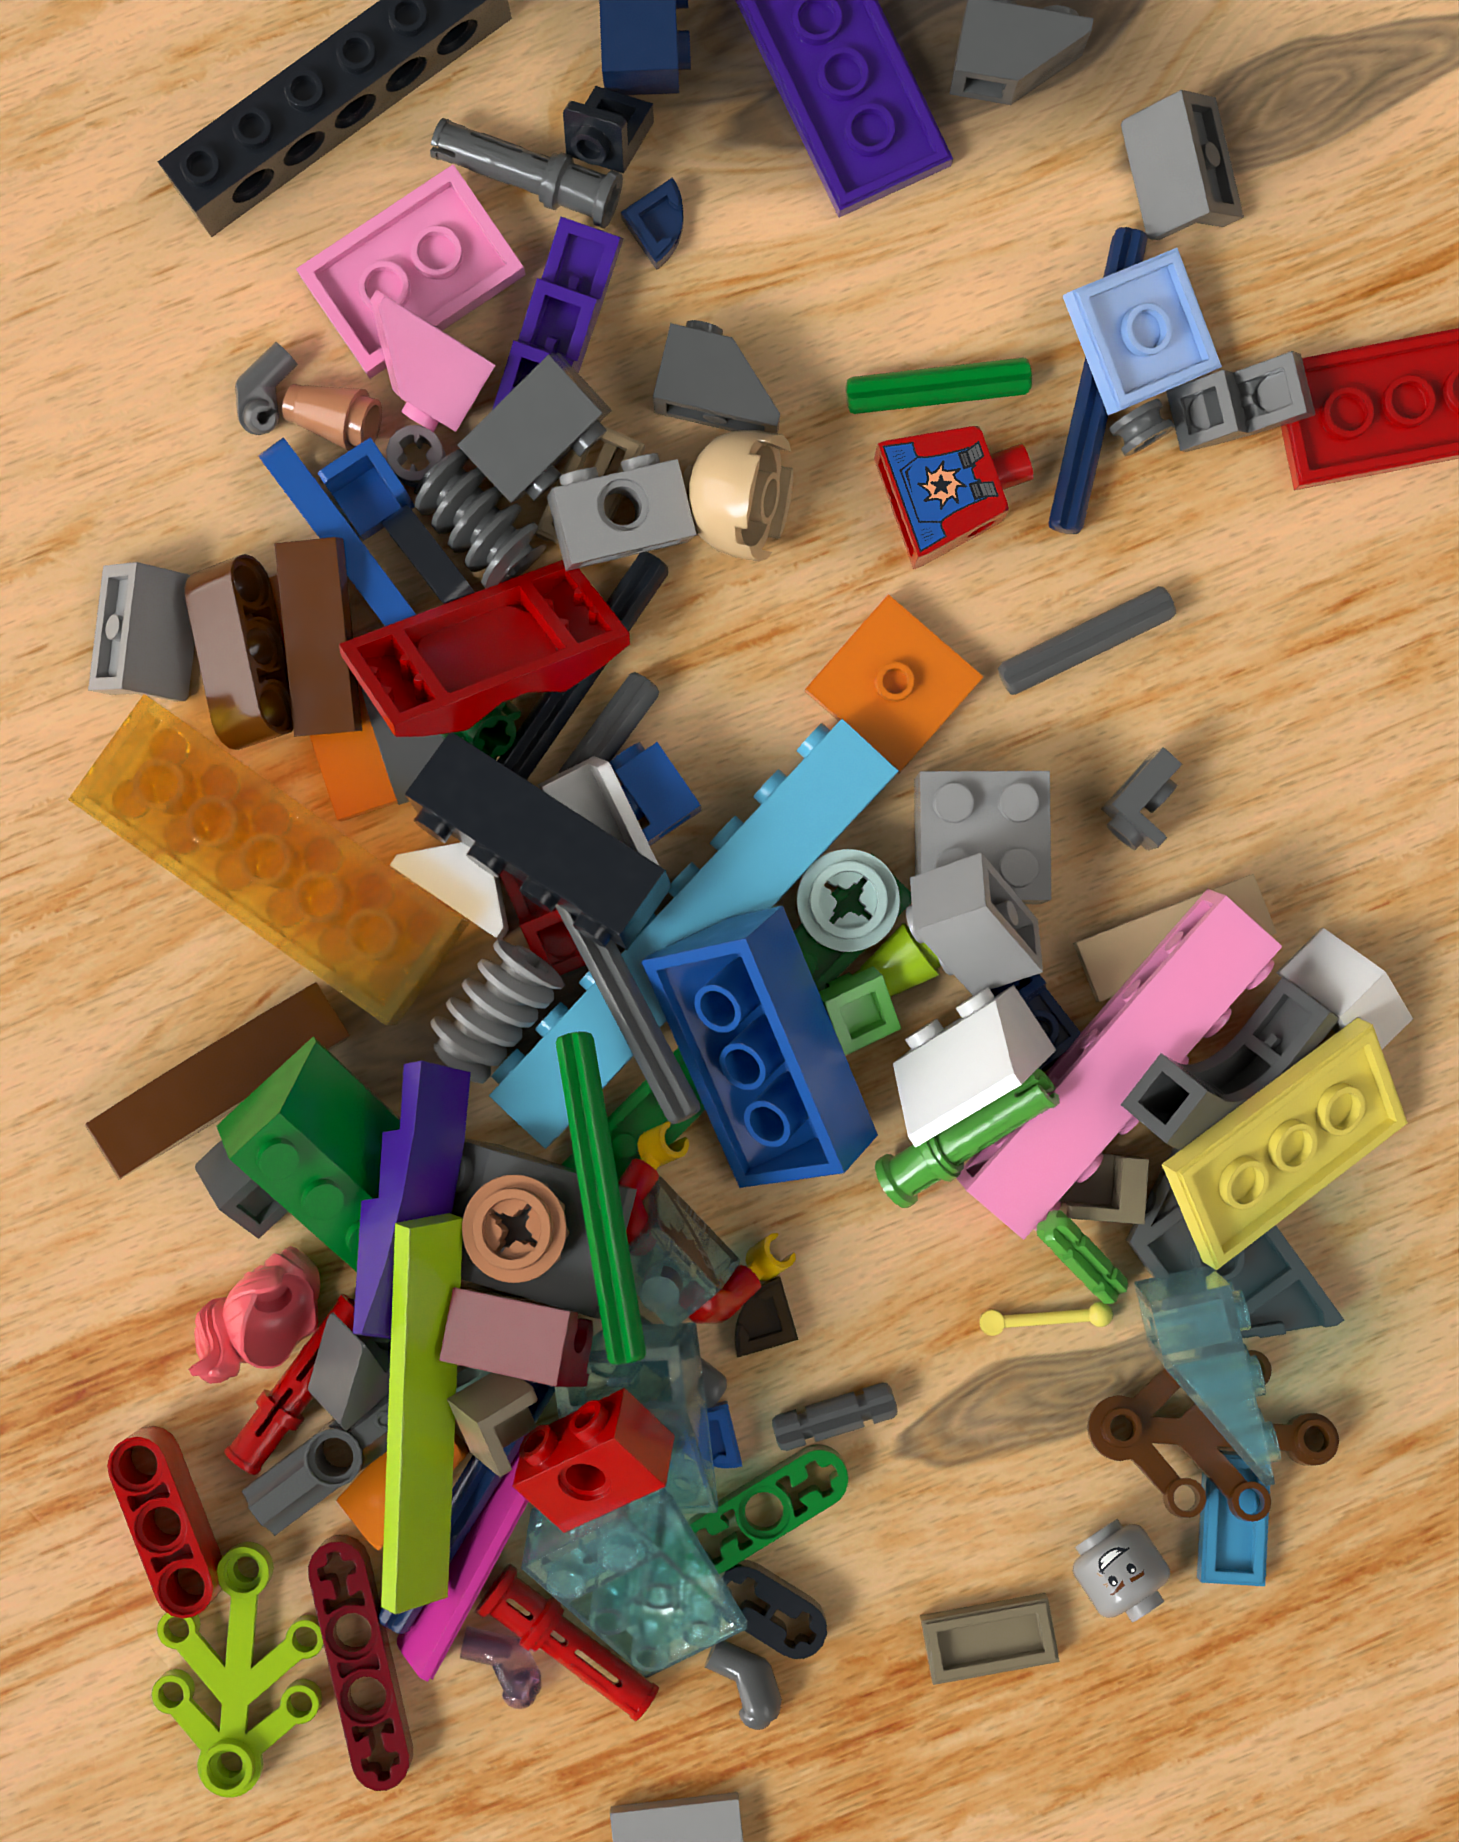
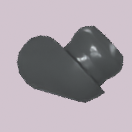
[235,342,298,435]
[705,1637,782,1730]

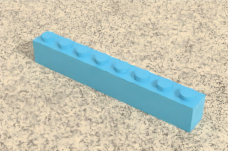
[489,719,898,1149]

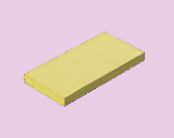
[1162,1017,1407,1270]

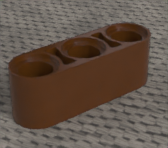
[185,554,293,750]

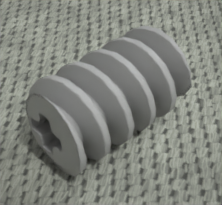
[430,939,566,1084]

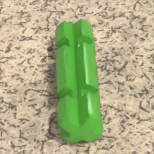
[1037,1210,1128,1304]

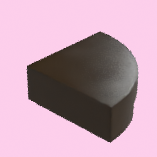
[735,1276,799,1358]

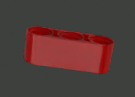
[107,1426,222,1619]

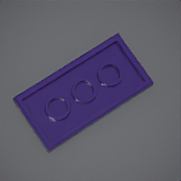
[735,0,953,218]

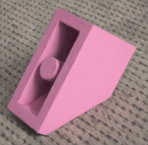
[370,290,495,432]

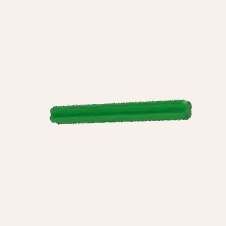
[556,1031,646,1365]

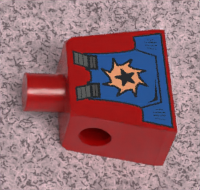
[874,426,1034,569]

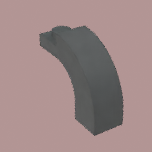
[1121,976,1339,1150]

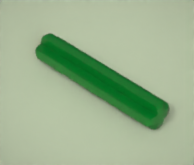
[845,357,1032,414]

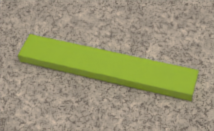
[381,1213,463,1615]

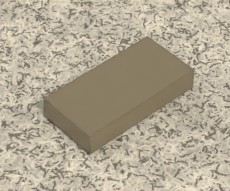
[920,1593,1060,1685]

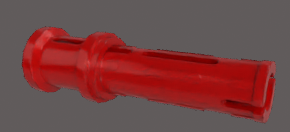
[475,1563,659,1722]

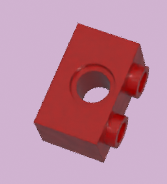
[512,1388,675,1533]

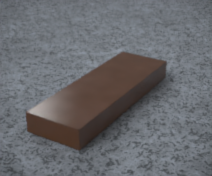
[274,537,363,737]

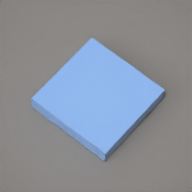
[1062,248,1222,415]

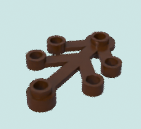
[1087,1346,1339,1522]

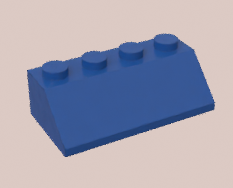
[641,905,878,1188]

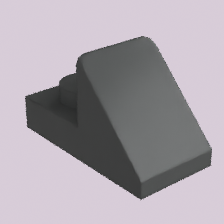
[308,1312,391,1431]

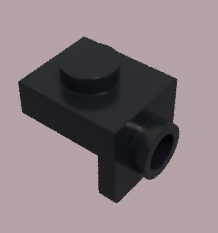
[563,86,654,174]

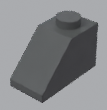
[653,320,780,433]

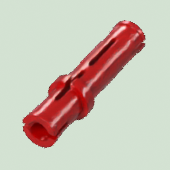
[224,1294,356,1475]

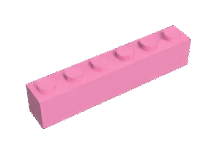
[956,889,1282,1240]

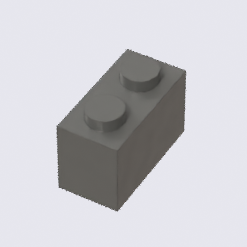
[457,353,612,503]

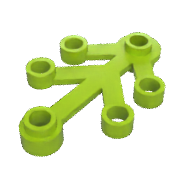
[151,1542,324,1798]

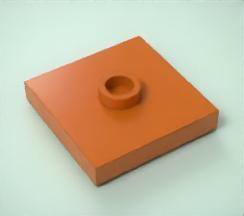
[805,594,983,774]

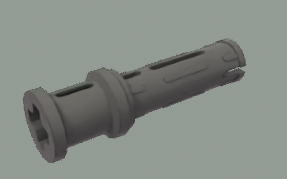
[430,118,623,228]

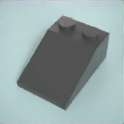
[451,1138,637,1319]

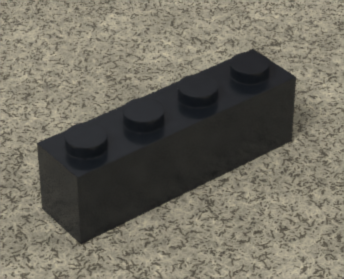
[404,732,672,950]

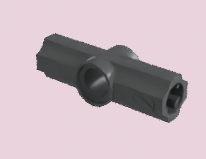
[242,1394,389,1536]

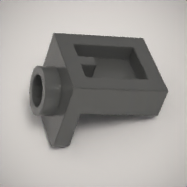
[1101,747,1182,851]

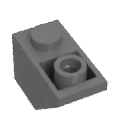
[950,0,1094,105]

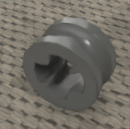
[1109,399,1175,456]

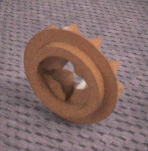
[462,1175,570,1283]

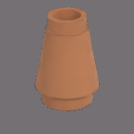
[282,384,382,451]

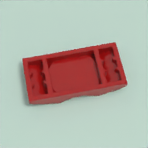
[339,560,630,737]

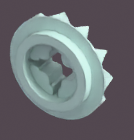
[797,849,900,952]

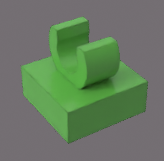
[819,966,901,1056]

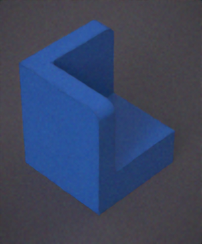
[318,437,415,541]

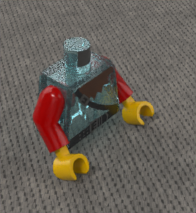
[618,1121,796,1328]

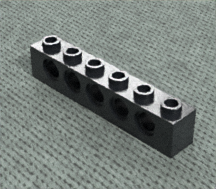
[157,0,512,237]

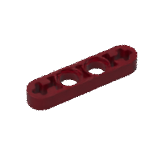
[308,1535,413,1791]

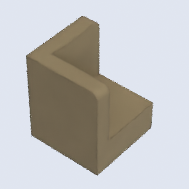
[1059,1154,1149,1224]
[447,1372,538,1477]

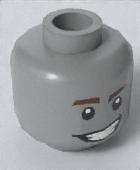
[1072,1519,1170,1623]

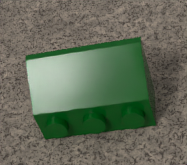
[216,1036,400,1272]

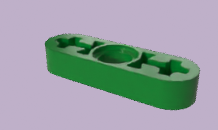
[680,1444,848,1576]

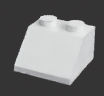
[893,985,1056,1148]

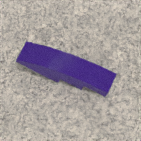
[492,216,624,410]
[353,1061,471,1339]

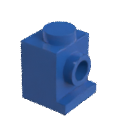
[609,742,701,846]

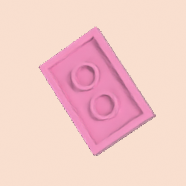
[296,164,526,379]

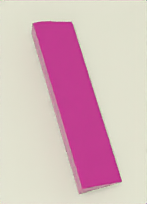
[396,1452,529,1682]

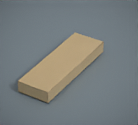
[1073,874,1277,1002]

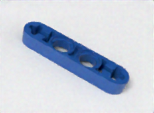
[258,437,416,626]

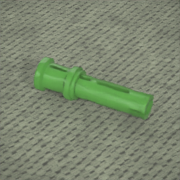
[875,1069,1060,1208]

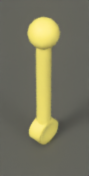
[979,1302,1113,1336]

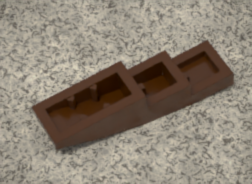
[85,982,350,1180]

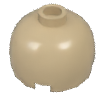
[682,430,793,562]

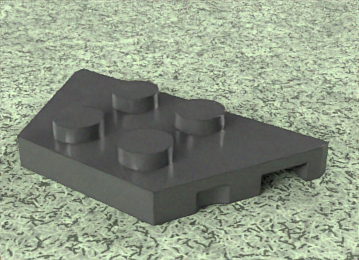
[1126,1147,1344,1347]

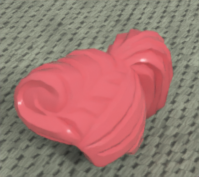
[188,1246,320,1384]

